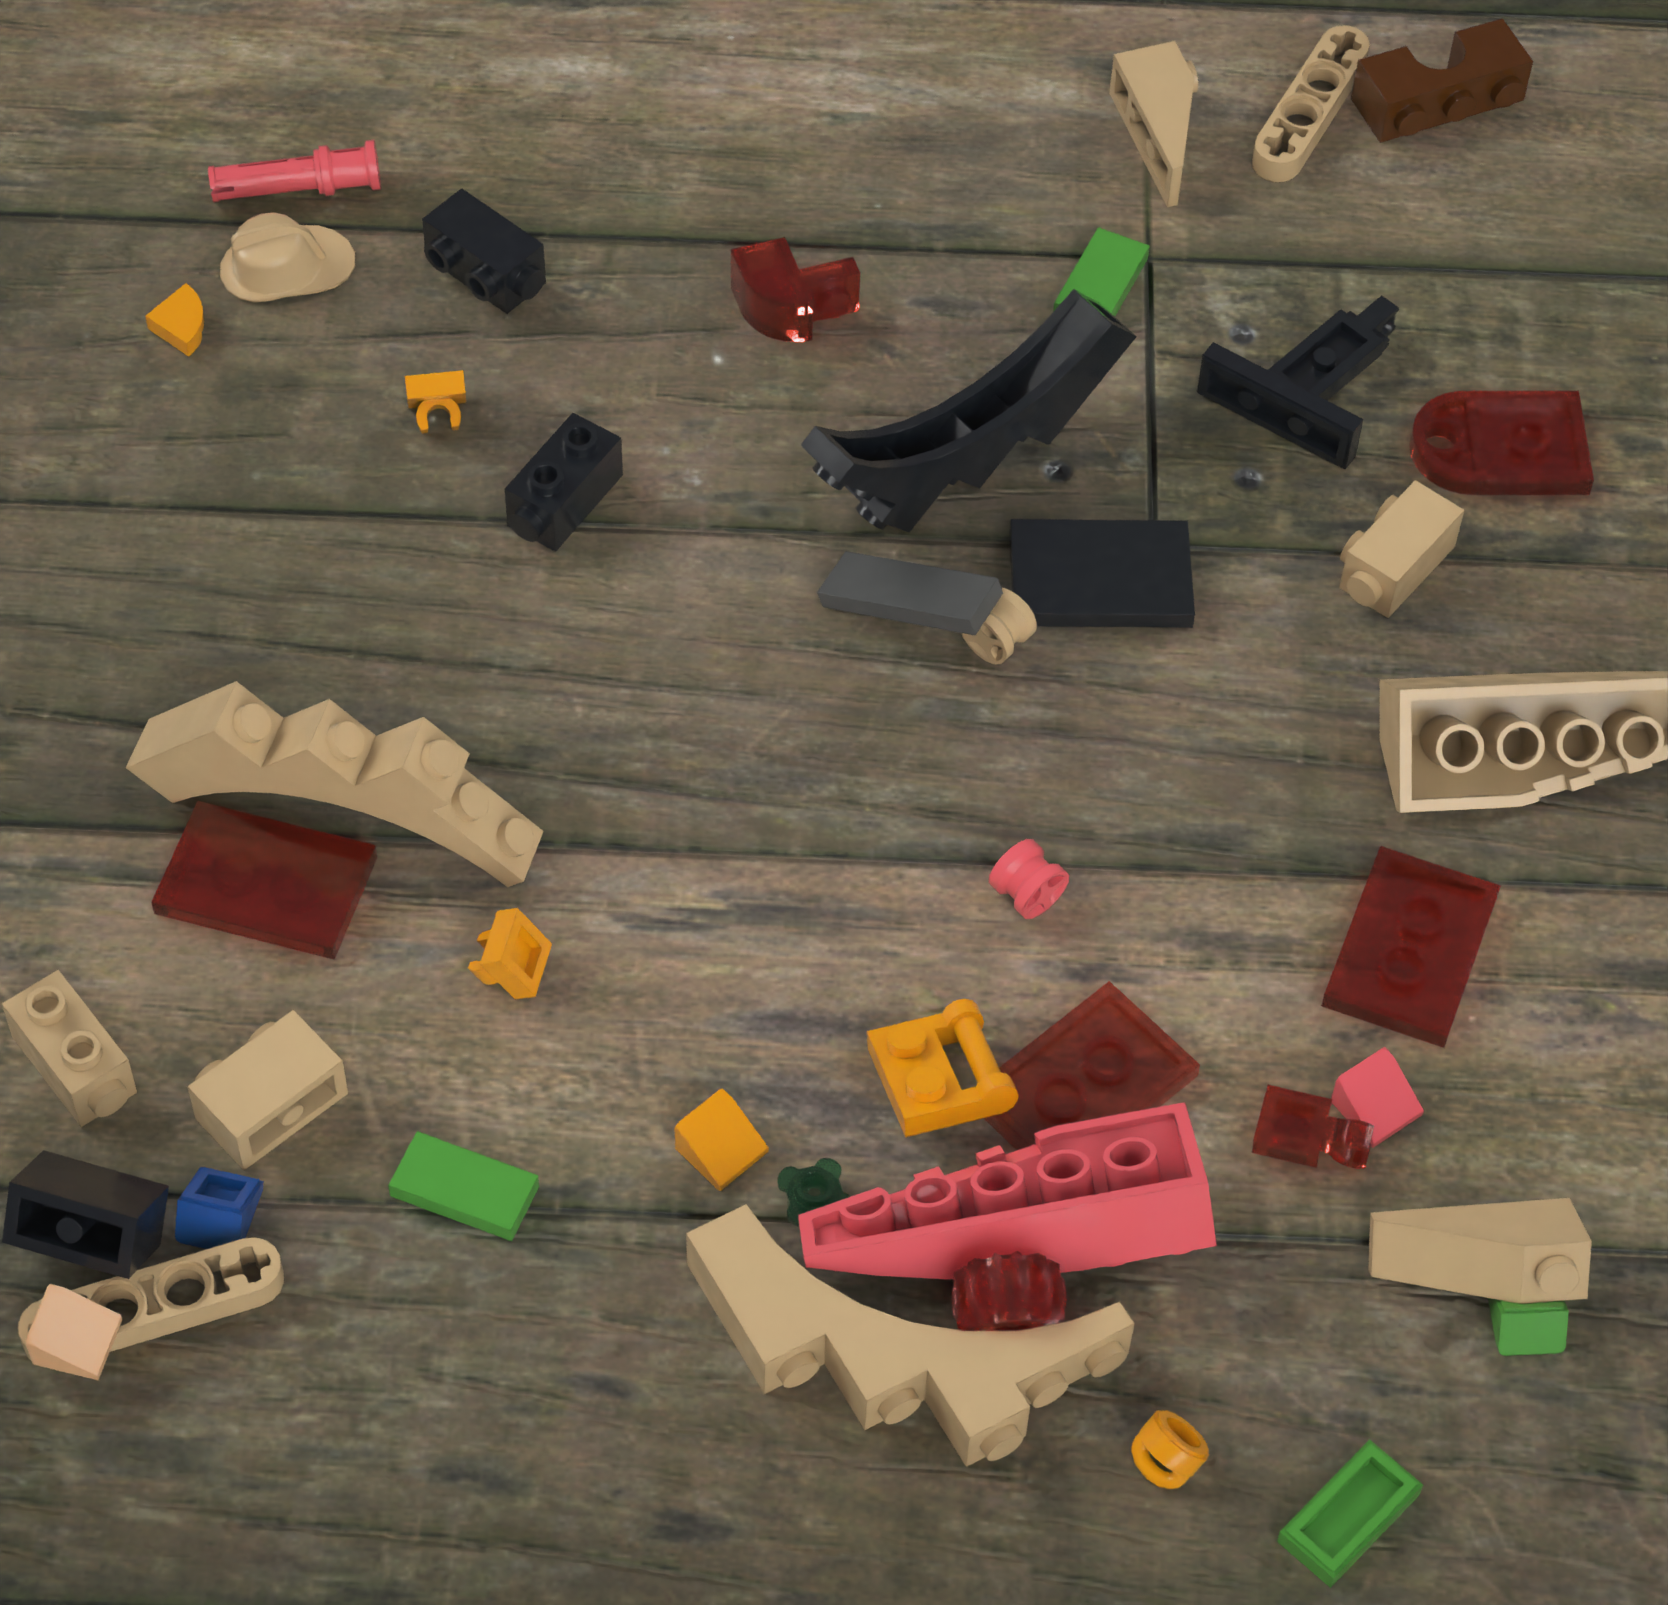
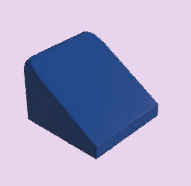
[175,1167,264,1249]

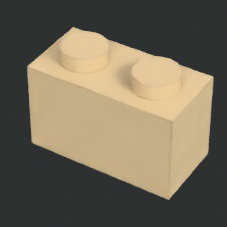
[187,1010,348,1170]

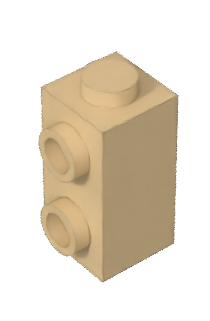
[1339,480,1464,618]
[2,970,137,1127]

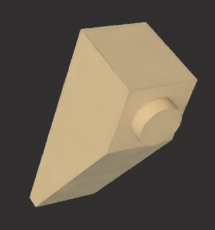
[1109,41,1198,207]
[1368,1198,1592,1304]

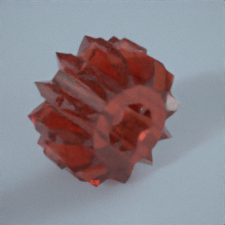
[951,1251,1067,1331]

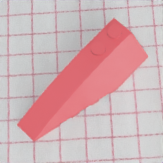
[798,1102,1217,1279]

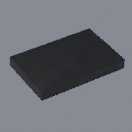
[1009,519,1195,628]

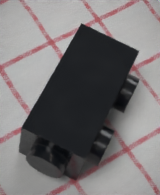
[422,188,546,314]
[504,413,623,552]

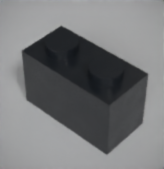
[2,1150,169,1279]

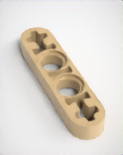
[1252,25,1370,182]
[18,1237,284,1360]

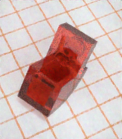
[731,237,860,342]

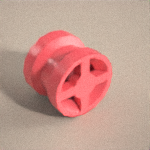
[989,839,1069,919]

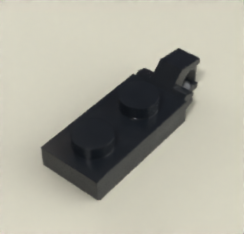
[1268,295,1399,401]

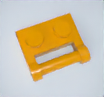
[867,999,1019,1138]

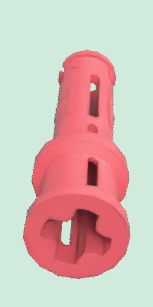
[208,140,381,203]

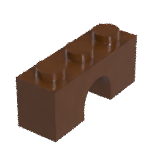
[1351,18,1533,143]

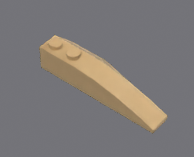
[1380,671,1668,813]

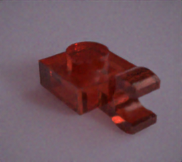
[1252,1085,1374,1169]

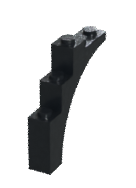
[801,289,1137,532]

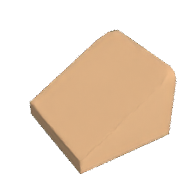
[26,1284,123,1380]

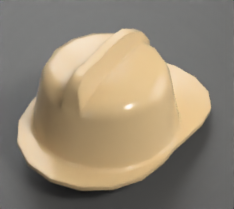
[220,212,355,302]

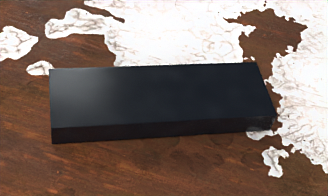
[1197,342,1364,470]

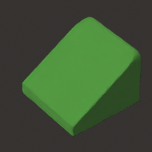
[1488,1298,1569,1356]

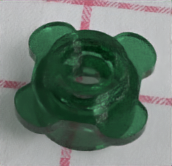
[777,1158,850,1226]

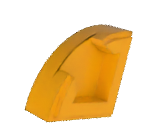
[145,283,204,357]

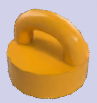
[1131,1410,1209,1490]

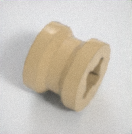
[962,588,1037,665]

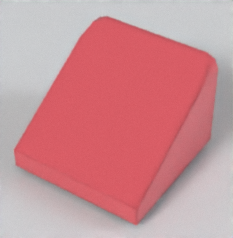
[1330,1047,1424,1148]

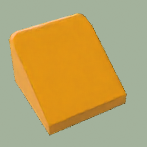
[675,1088,769,1192]

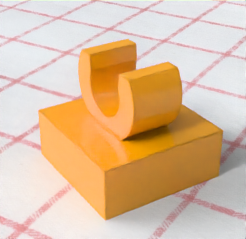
[405,370,466,433]
[468,908,552,999]

